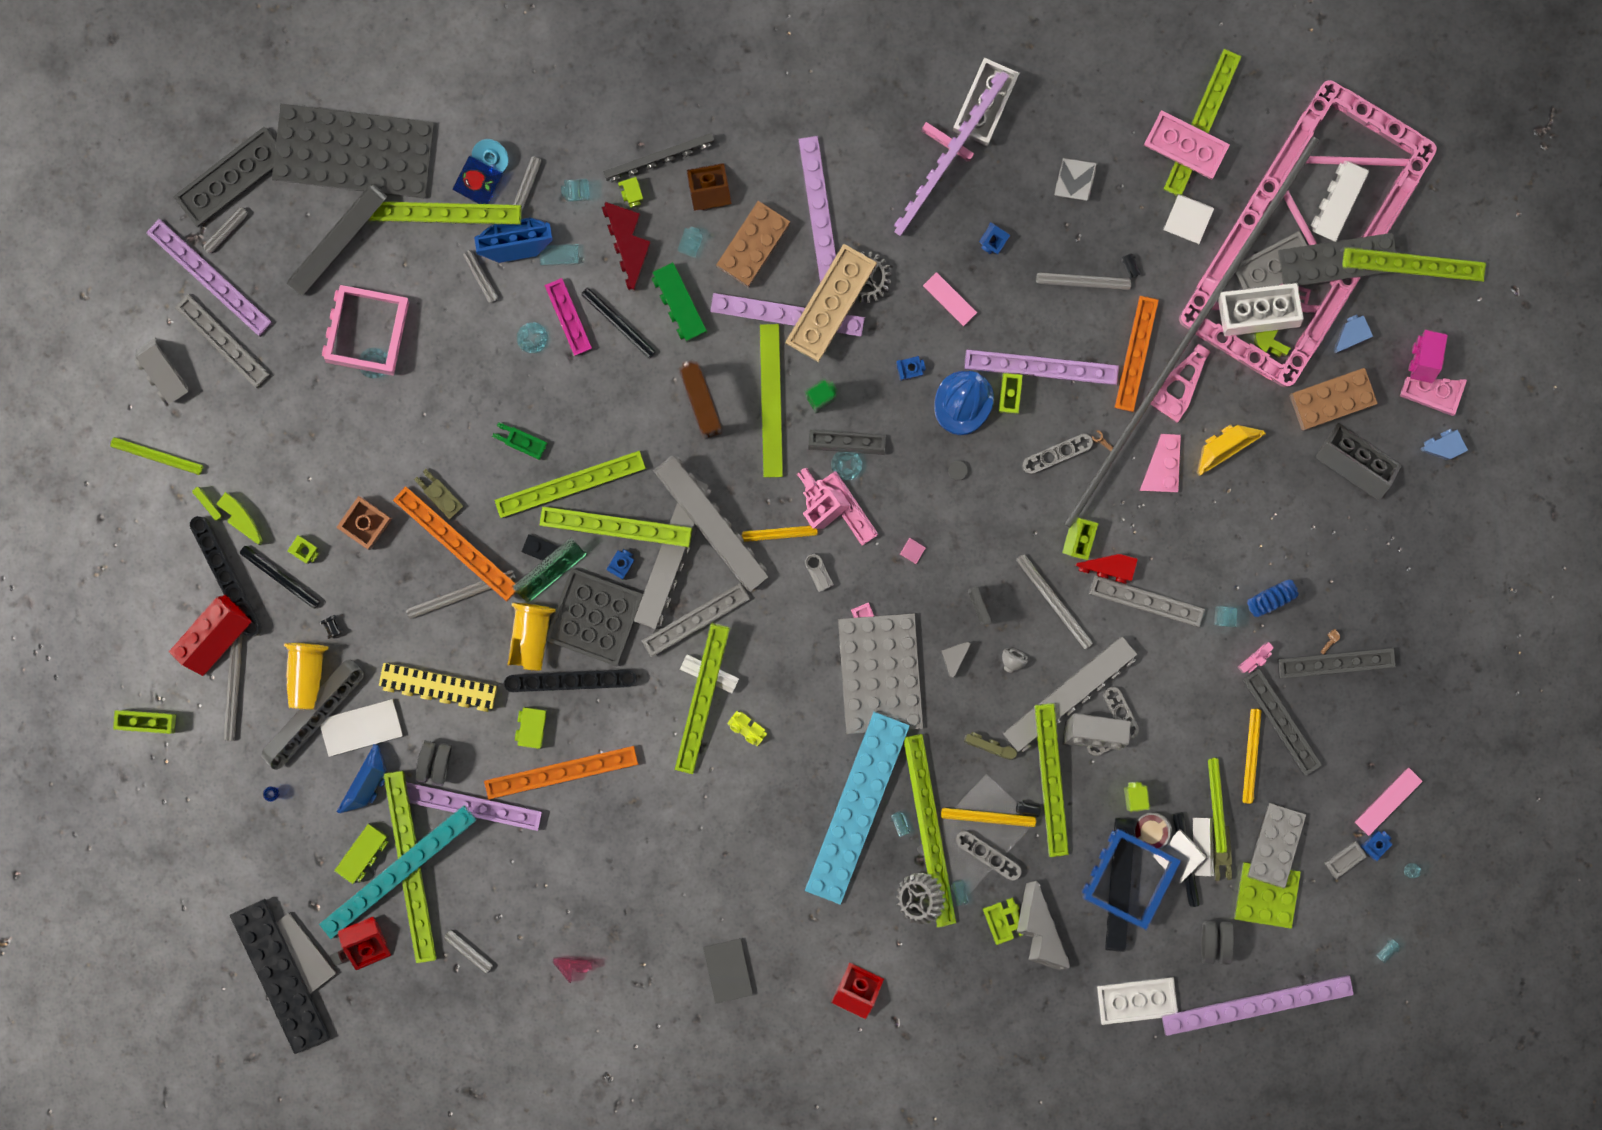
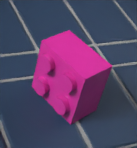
[1408,330,1447,383]

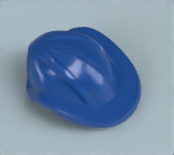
[934,371,994,435]

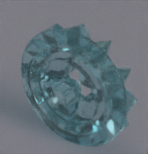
[516,322,547,353]
[359,348,387,378]
[831,452,862,480]

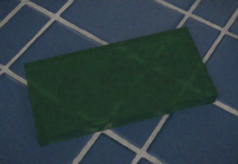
[512,538,586,603]

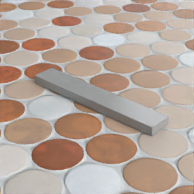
[175,294,270,388]
[1089,576,1205,627]
[642,583,750,657]

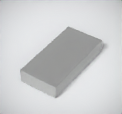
[1324,841,1368,879]

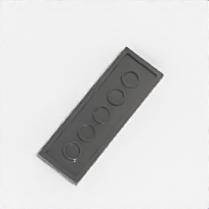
[173,127,276,228]
[1278,233,1396,286]

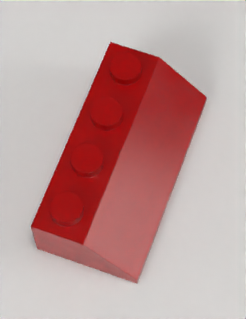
[169,595,252,676]

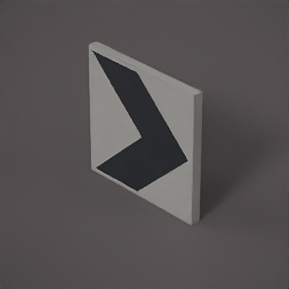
[1054,158,1098,201]

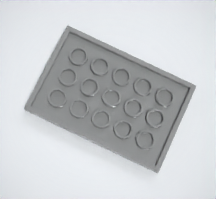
[838,614,923,734]

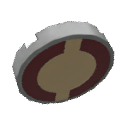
[1134,813,1172,851]

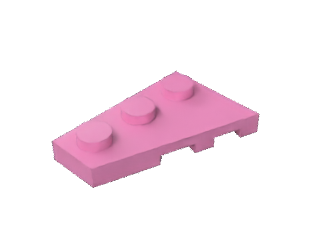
[1400,377,1467,416]
[1139,434,1181,493]

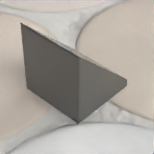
[329,950,349,966]

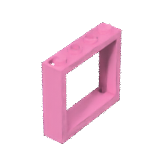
[322,285,409,376]

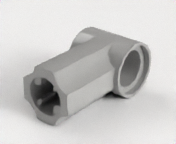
[805,554,834,592]

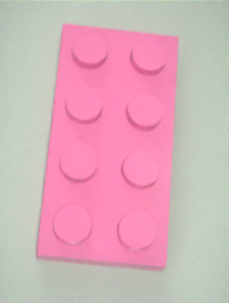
[1144,110,1230,180]

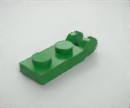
[492,422,548,460]

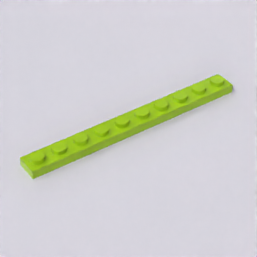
[904,734,956,927]
[384,770,436,963]

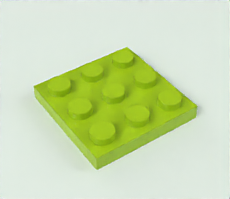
[1234,862,1301,929]

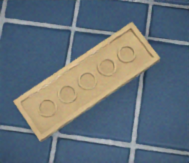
[785,244,877,363]

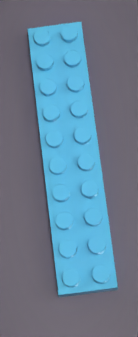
[805,711,910,905]

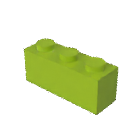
[113,710,176,734]
[334,823,389,884]

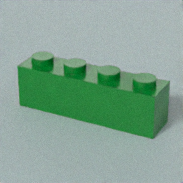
[651,262,707,342]
[805,379,837,413]

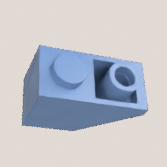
[1420,429,1468,460]

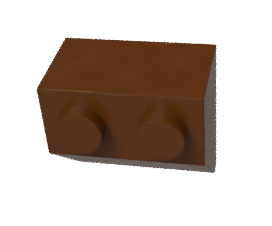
[687,163,732,211]

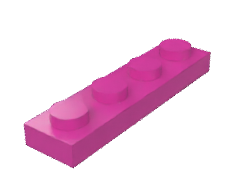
[544,278,592,356]

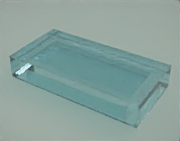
[540,244,579,265]

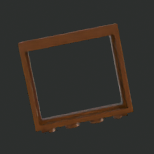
[679,361,722,439]

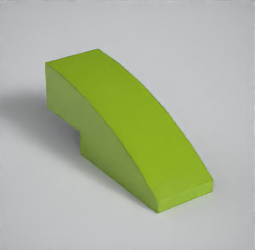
[216,492,263,545]

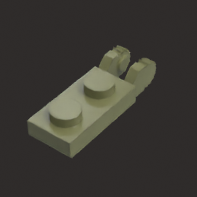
[414,469,464,519]
[964,732,1017,760]
[1213,826,1232,881]

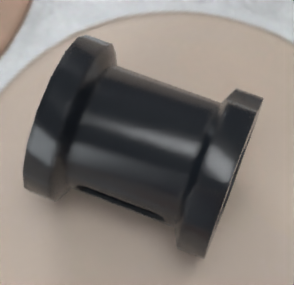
[320,615,343,639]

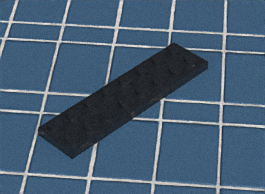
[229,899,330,1054]

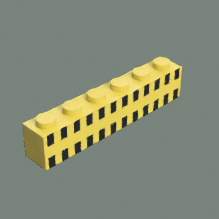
[379,663,498,712]

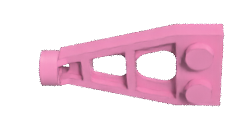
[1150,344,1211,423]

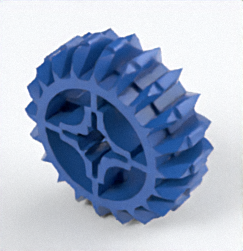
[1247,580,1299,617]

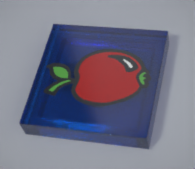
[452,155,504,204]

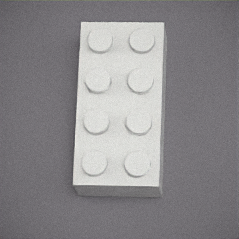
[952,58,1019,146]
[1311,161,1369,242]
[1218,283,1303,336]

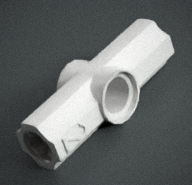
[680,655,739,693]

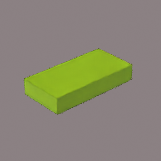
[192,486,224,521]

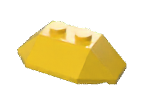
[1197,425,1266,476]

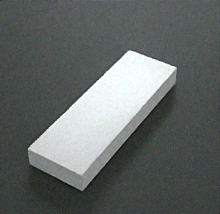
[1193,818,1214,876]

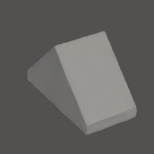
[941,642,971,678]

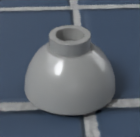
[1002,648,1028,673]

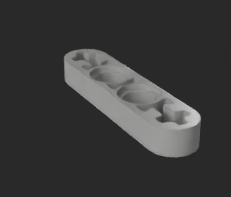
[1022,434,1093,474]
[956,831,1021,880]

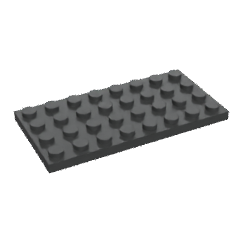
[272,104,434,199]

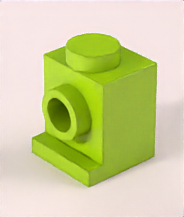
[618,177,644,208]
[287,535,319,564]

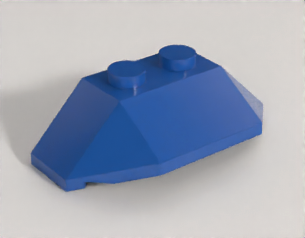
[474,218,552,263]
[336,744,387,813]

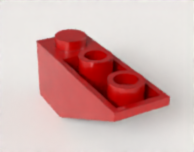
[1075,554,1138,584]

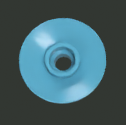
[472,139,509,176]

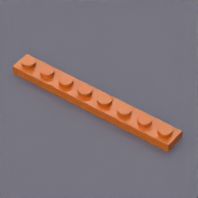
[393,486,520,602]
[484,746,638,799]

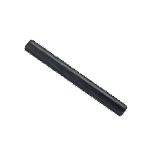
[581,288,655,358]
[240,546,320,609]
[1173,812,1200,907]

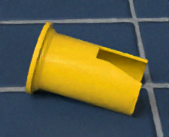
[507,602,556,671]
[284,643,329,709]

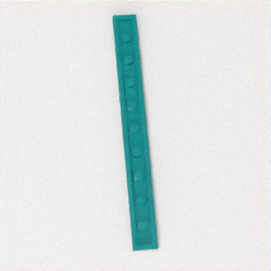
[319,805,476,939]

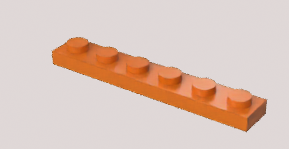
[1114,296,1158,412]

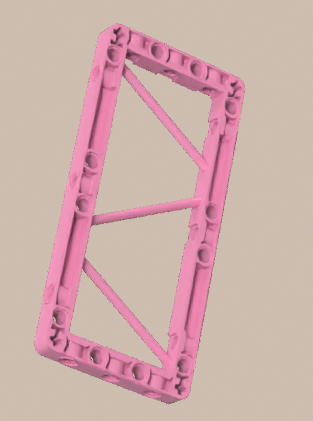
[1179,80,1437,387]

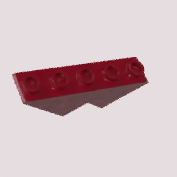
[602,202,651,292]

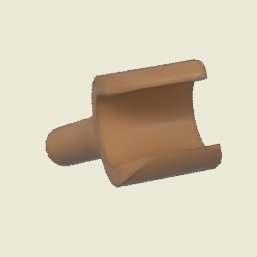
[1091,430,1113,451]
[1321,629,1340,655]

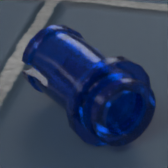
[263,786,280,802]

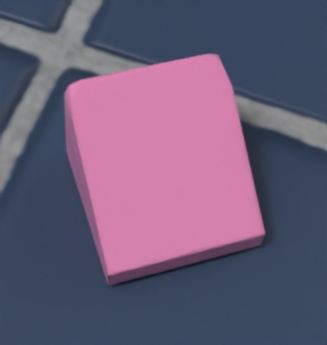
[900,538,926,564]

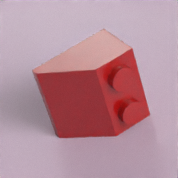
[338,917,391,970]
[831,963,884,1019]

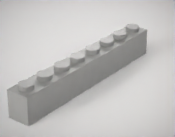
[653,456,768,591]
[634,481,711,629]
[1003,637,1137,752]

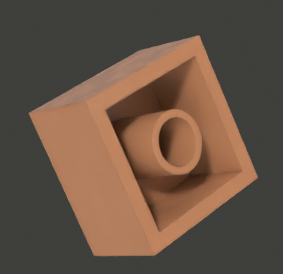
[336,496,392,550]

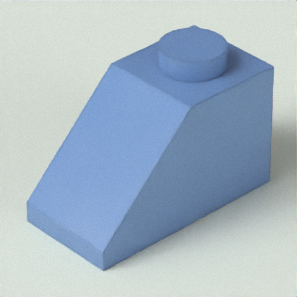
[1334,315,1373,353]

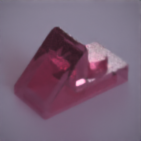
[553,957,593,983]

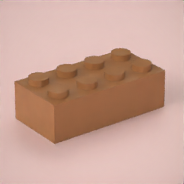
[716,201,790,288]
[1289,368,1378,431]

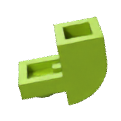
[1254,330,1290,357]

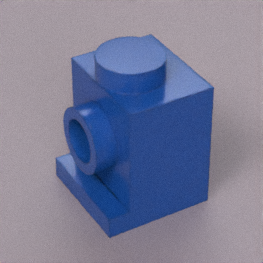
[979,222,1010,254]
[896,356,926,381]
[606,549,635,580]
[1361,830,1392,861]

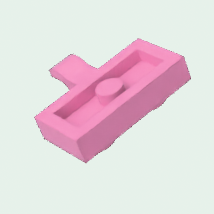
[1238,642,1274,673]

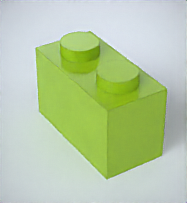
[998,373,1023,415]
[1062,517,1098,560]
[515,707,547,749]
[1124,782,1150,811]

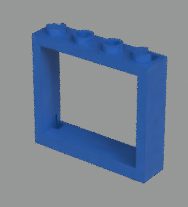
[1081,829,1181,930]

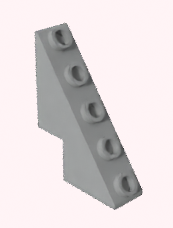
[1017,881,1070,970]

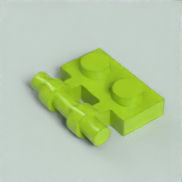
[982,897,1023,945]

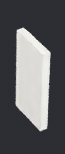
[320,699,403,757]
[1097,977,1178,1025]

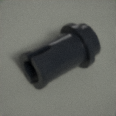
[1121,253,1141,279]
[1015,800,1041,817]

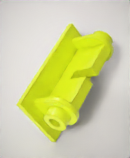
[727,711,767,747]

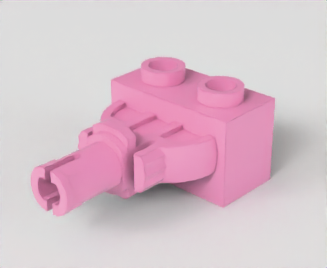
[797,468,851,529]

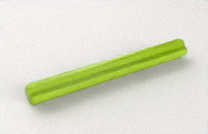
[110,437,203,475]
[1208,758,1227,853]

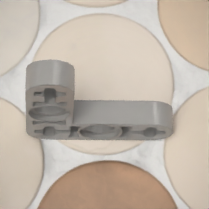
[1087,687,1139,756]

